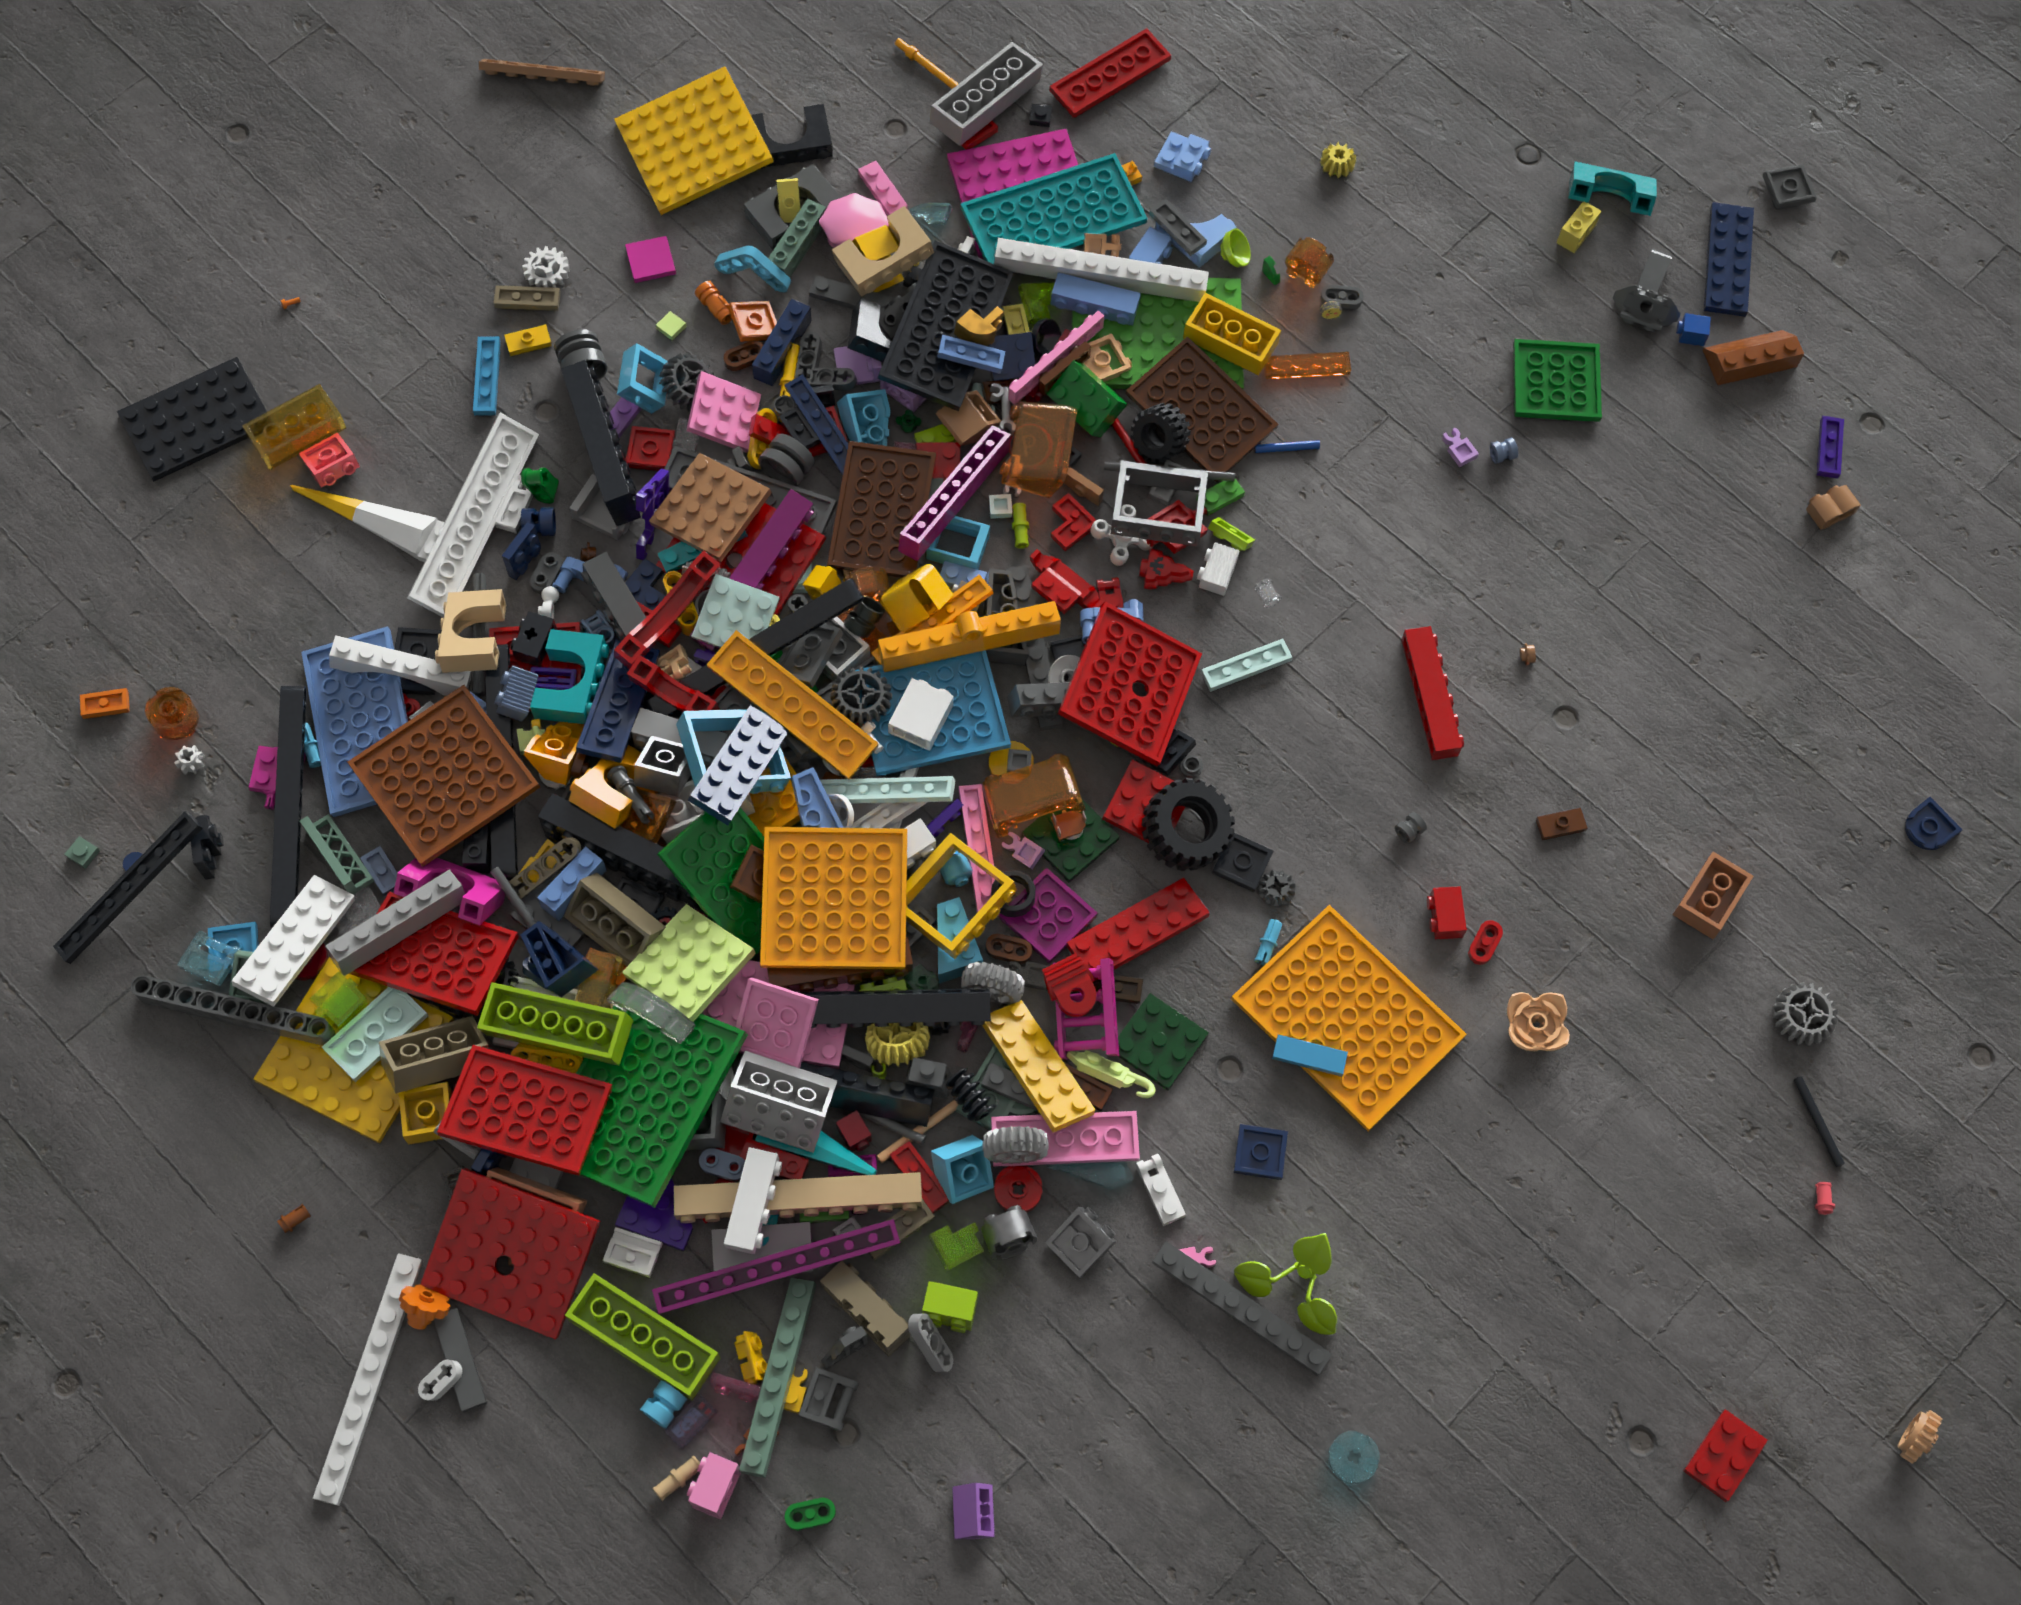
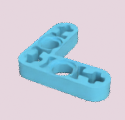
[714,246,791,292]

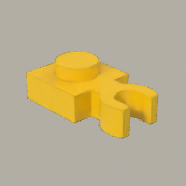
[784,1368,808,1414]

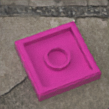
[625,236,676,283]

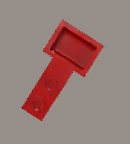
[707,1124,809,1180]

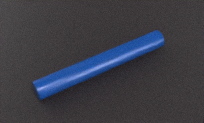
[1254,440,1320,453]

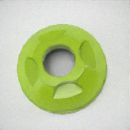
[1220,228,1251,268]

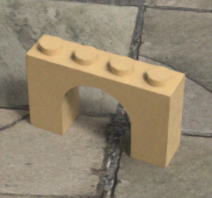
[832,206,934,297]
[435,589,507,673]

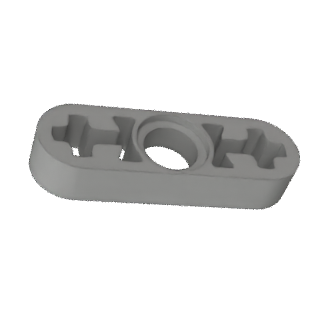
[908,1313,953,1372]

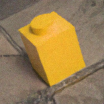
[803,565,842,600]

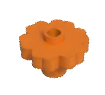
[399,1284,451,1329]

